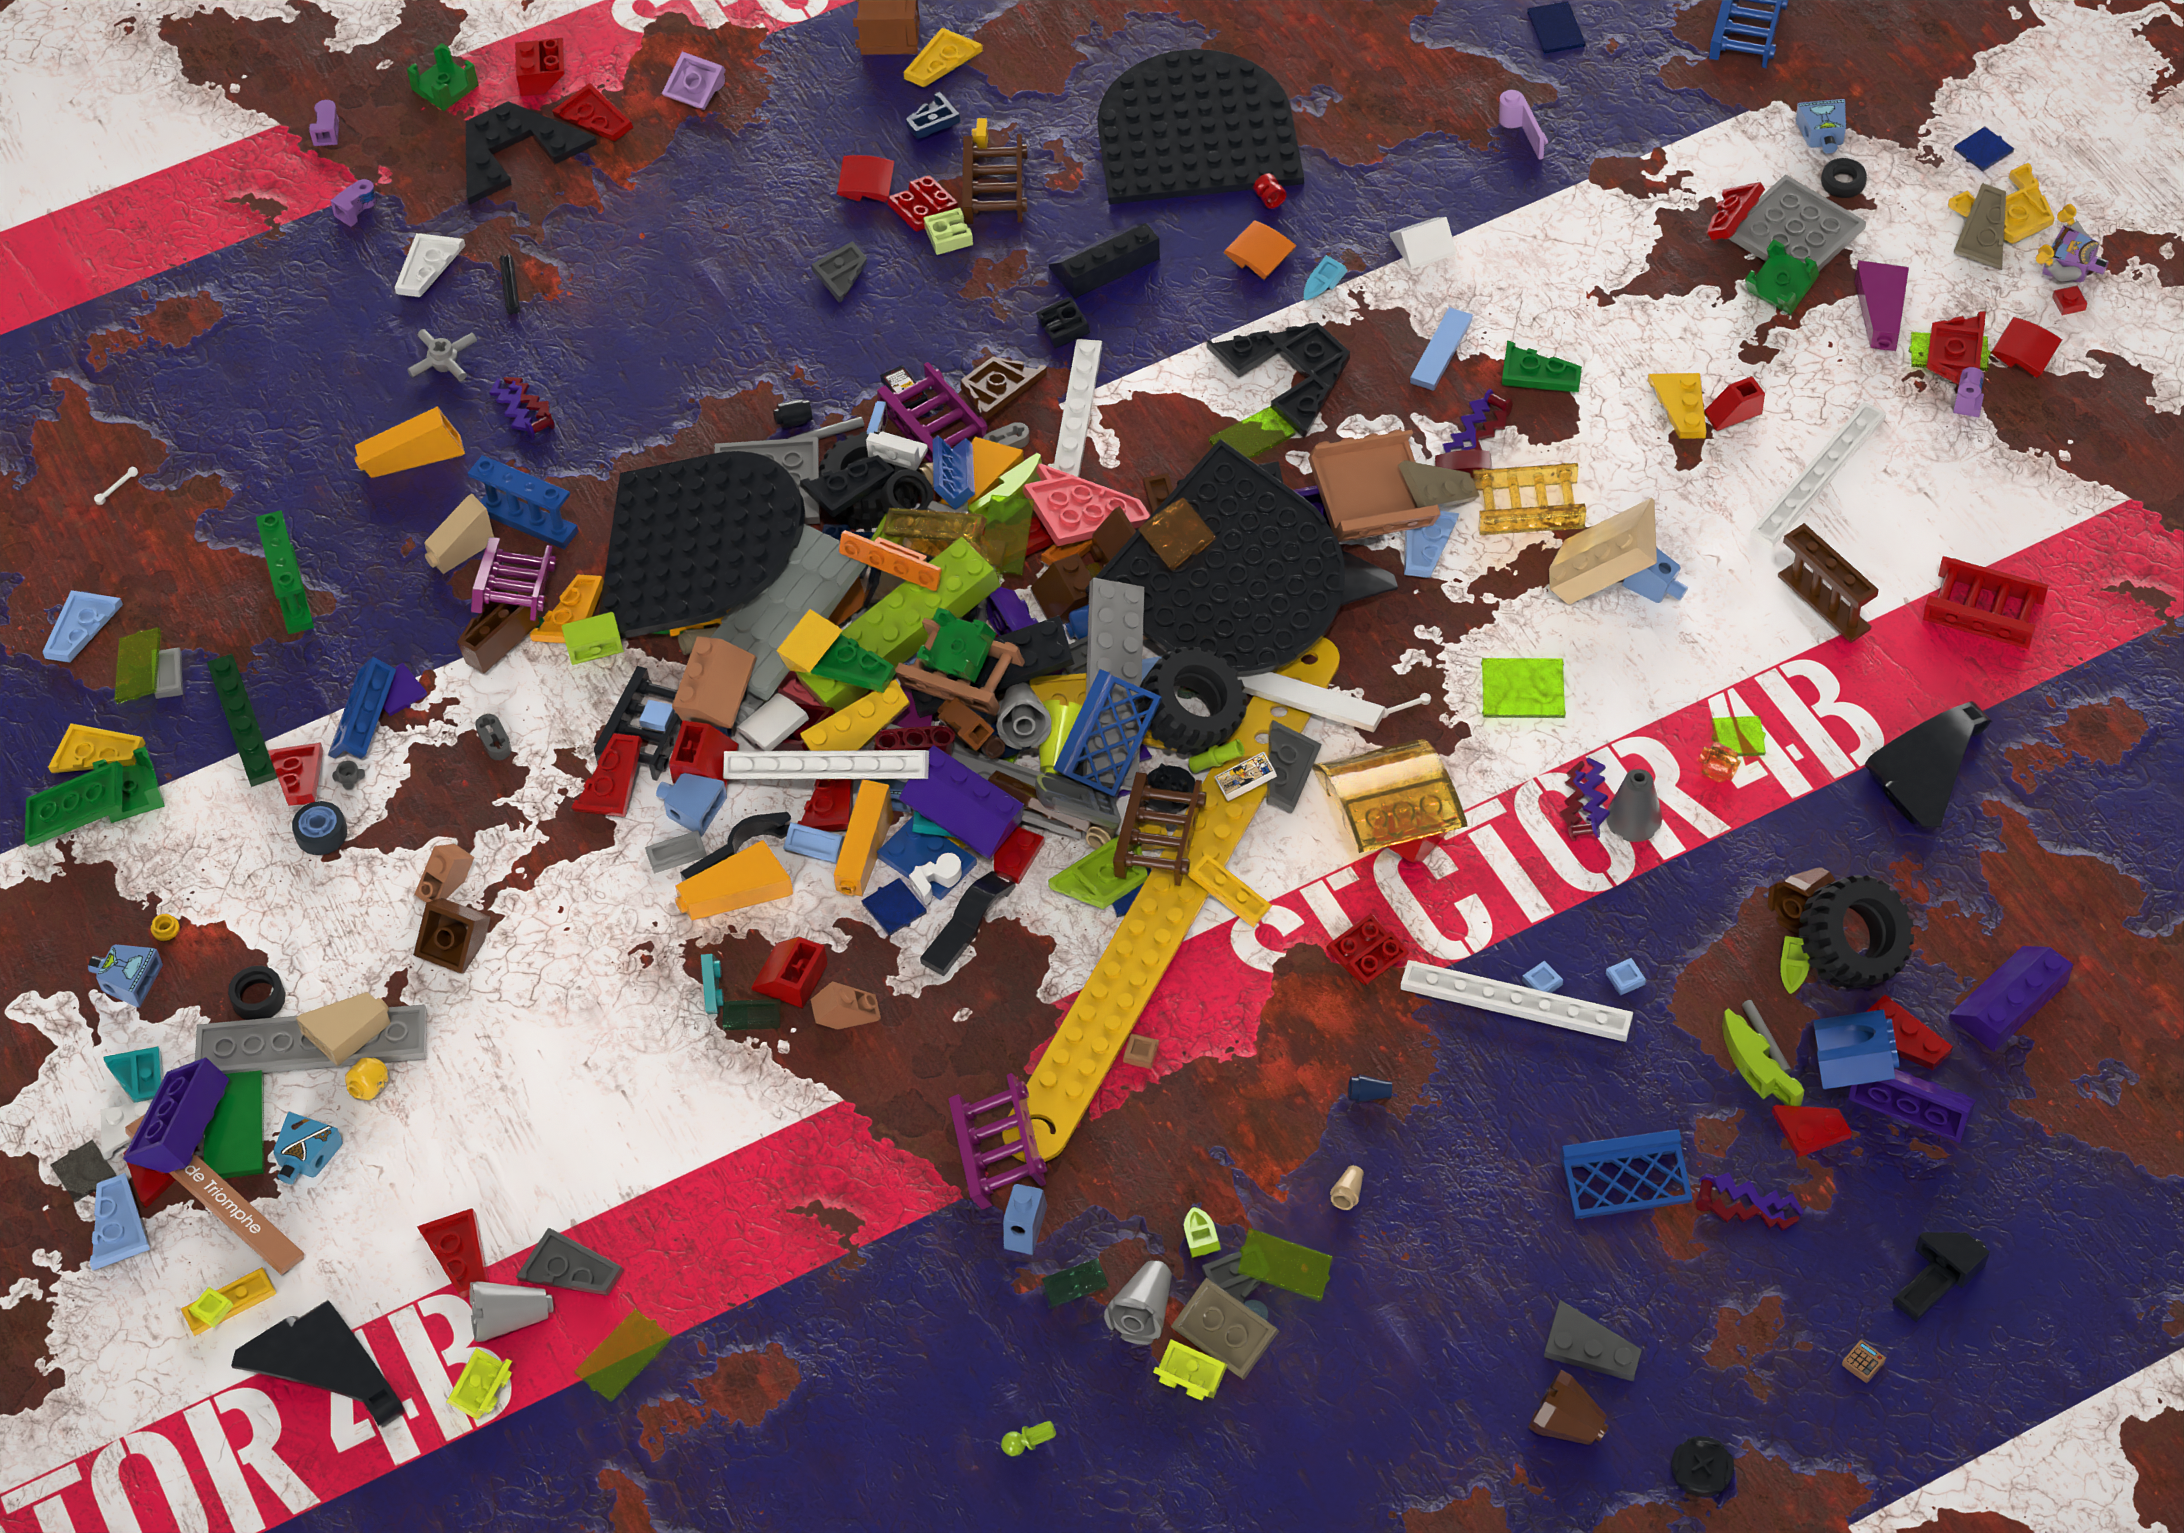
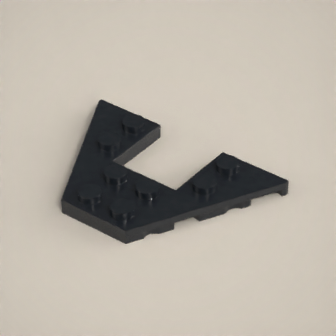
[466,101,597,205]
[1207,322,1350,438]

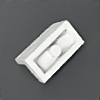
[866,432,928,471]

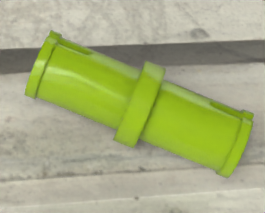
[1189,739,1245,774]

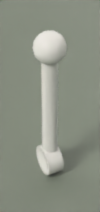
[94,467,138,505]
[1382,693,1431,718]

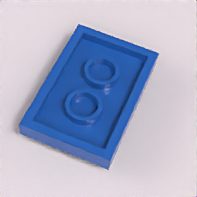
[877,816,977,901]

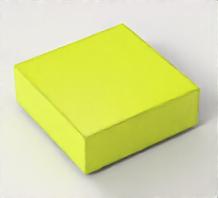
[189,1287,234,1328]

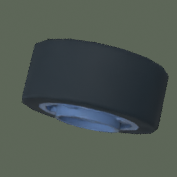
[292,801,347,855]

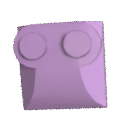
[662,52,726,110]

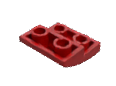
[836,155,894,203]
[888,175,958,232]
[1990,317,2062,378]
[1326,913,1409,986]

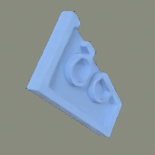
[1404,511,1460,578]
[43,590,123,662]
[90,1173,150,1271]

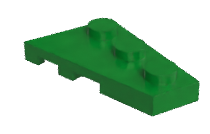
[1502,340,1582,392]
[811,634,896,693]

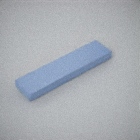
[1410,307,1473,391]

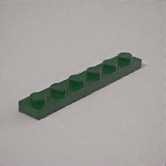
[207,654,277,787]

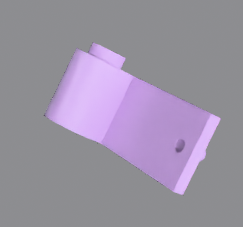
[1499,90,1548,159]

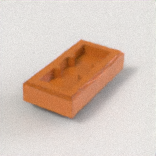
[1041,538,1093,566]

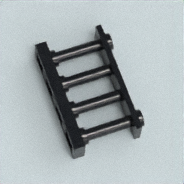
[593,666,682,781]

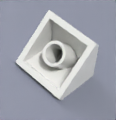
[1390,217,1456,269]

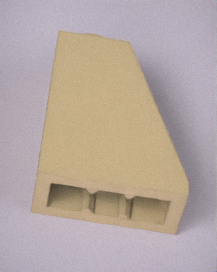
[424,494,494,574]
[296,992,391,1066]

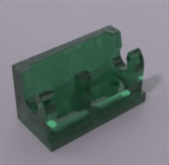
[1041,1258,1109,1309]

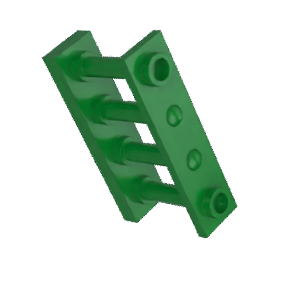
[256,510,314,635]

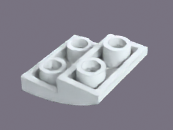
[737,693,809,751]

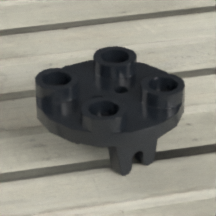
[1146,763,1195,814]

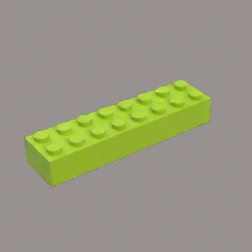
[795,537,1001,713]

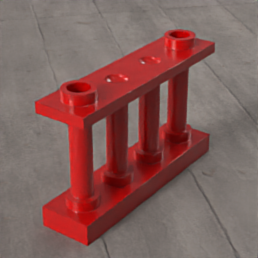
[1923,556,2049,650]

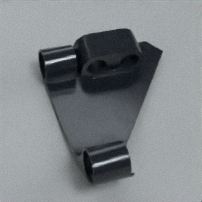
[1865,701,1992,828]
[231,1300,406,1428]

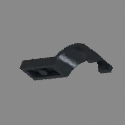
[680,812,791,882]
[920,871,1016,976]

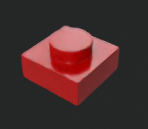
[2052,285,2087,315]

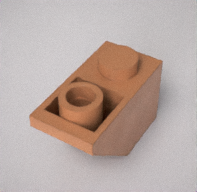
[414,844,475,903]
[811,981,881,1030]

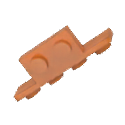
[839,530,942,591]

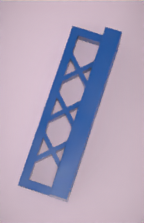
[932,435,975,510]
[328,657,396,759]

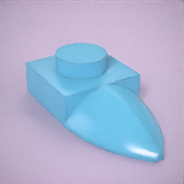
[1304,255,1348,300]

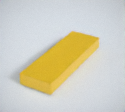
[1188,853,1272,928]
[181,1267,276,1336]

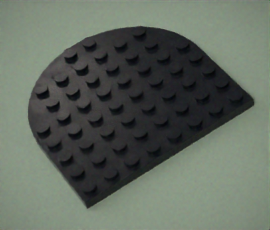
[1097,48,1304,205]
[1085,439,1345,676]
[599,451,805,639]

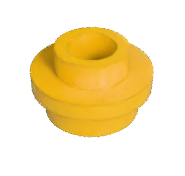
[151,914,180,941]

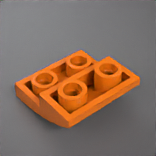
[1224,220,1296,280]

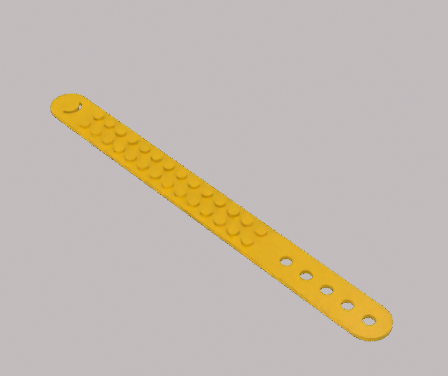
[1002,637,1340,1162]

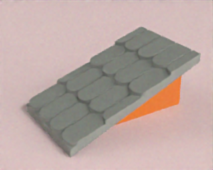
[710,524,867,701]

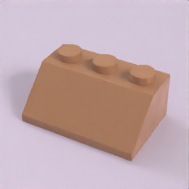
[672,636,757,728]

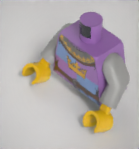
[2036,204,2109,283]

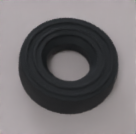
[1821,158,1867,198]

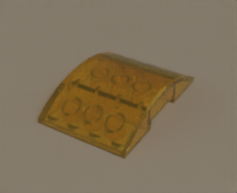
[1312,738,1468,853]

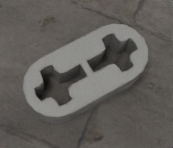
[983,422,1030,449]

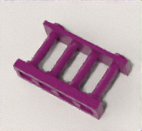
[877,362,988,463]
[471,537,556,621]
[948,1073,1047,1209]

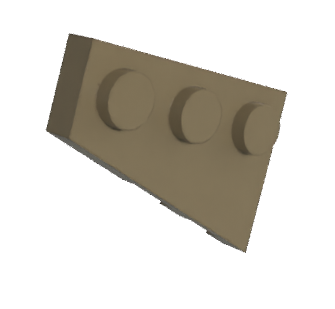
[1954,183,2006,270]
[1398,460,1480,508]

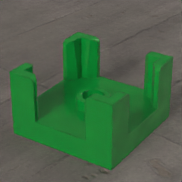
[407,43,479,111]
[1745,239,1819,315]
[916,607,996,683]
[92,746,165,823]

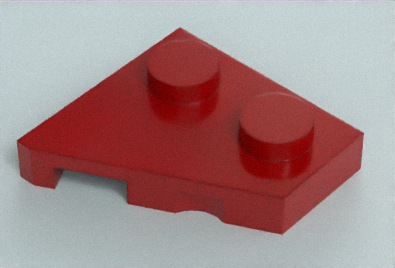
[994,826,1045,884]

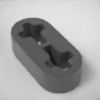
[475,714,512,760]

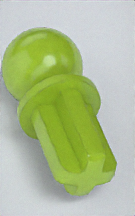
[1001,1421,1056,1456]

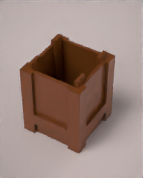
[853,0,920,55]

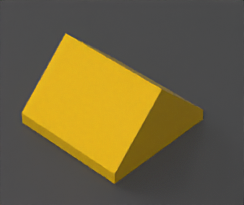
[776,609,843,673]

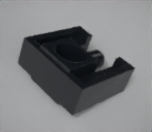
[1036,296,1090,349]

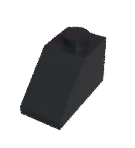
[1915,1232,1990,1288]

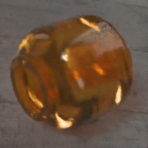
[1697,742,1741,783]

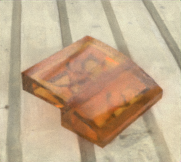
[1138,497,1217,570]

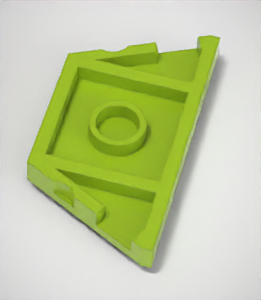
[1048,835,1148,909]

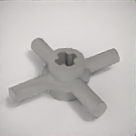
[407,329,477,381]

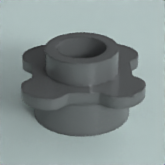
[332,761,365,789]

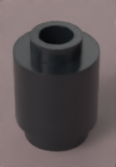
[773,399,813,429]

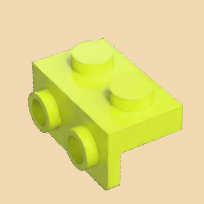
[1153,1340,1228,1401]
[446,1348,512,1420]

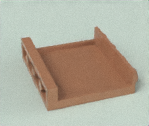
[1308,429,1441,542]

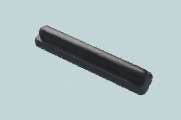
[499,254,520,315]

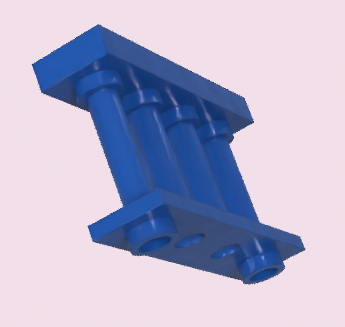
[1709,0,1788,68]
[468,455,579,550]

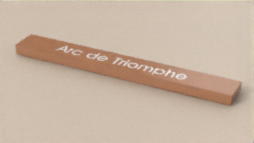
[125,1114,304,1275]

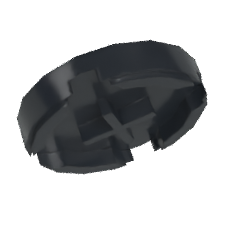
[1671,1436,1734,1497]

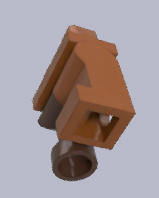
[938,697,1005,759]

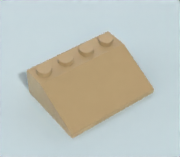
[1549,498,1657,605]

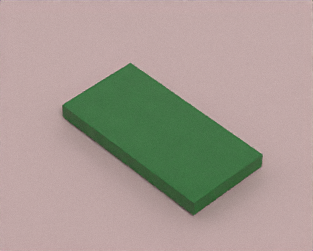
[25,761,123,847]
[204,1070,264,1179]

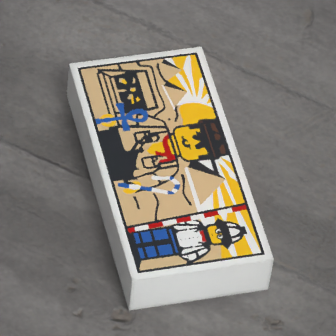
[1215,752,1277,801]

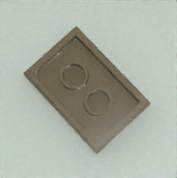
[1171,1278,1279,1380]

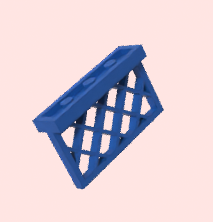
[1053,669,1162,798]
[1560,1129,1693,1219]

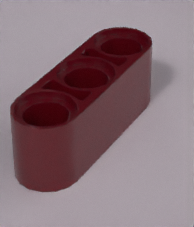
[874,725,955,756]

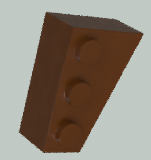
[457,588,540,674]

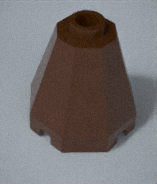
[1767,867,1836,934]
[1528,1370,1609,1445]

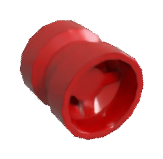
[1253,174,1287,208]

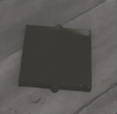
[50,1139,117,1203]

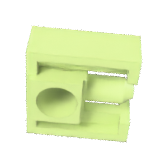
[924,208,973,255]

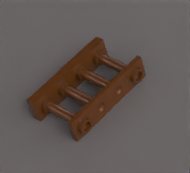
[962,134,1028,224]
[1778,523,1879,643]
[1113,772,1207,886]

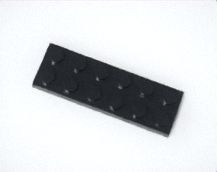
[911,615,1075,718]

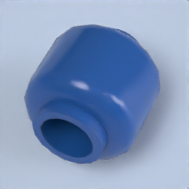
[1065,605,1089,640]

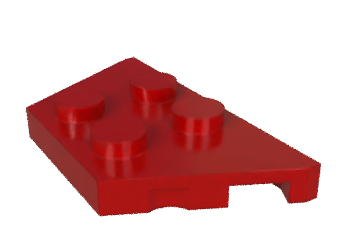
[1926,311,1986,385]

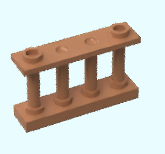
[895,618,1025,716]

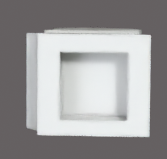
[909,853,962,906]

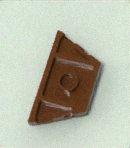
[960,357,1047,420]

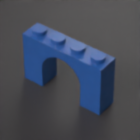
[1814,1009,1900,1089]

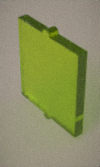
[1712,716,1766,758]

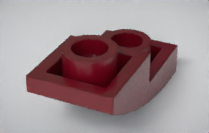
[1435,450,1492,478]

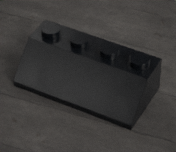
[1049,223,1160,299]

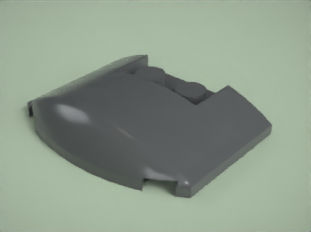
[1035,772,1121,829]

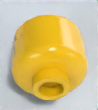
[345,1057,388,1100]

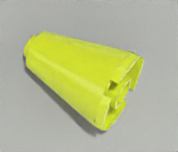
[1039,700,1082,776]

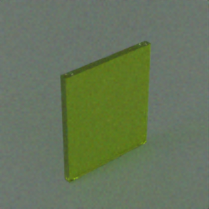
[1481,658,1566,718]

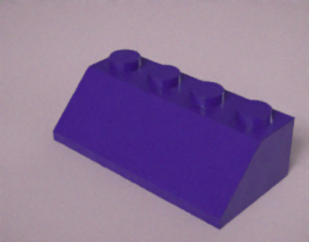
[985,587,1065,683]
[899,745,1024,859]
[1949,946,2073,1052]
[123,1057,229,1173]
[1848,1069,1976,1143]

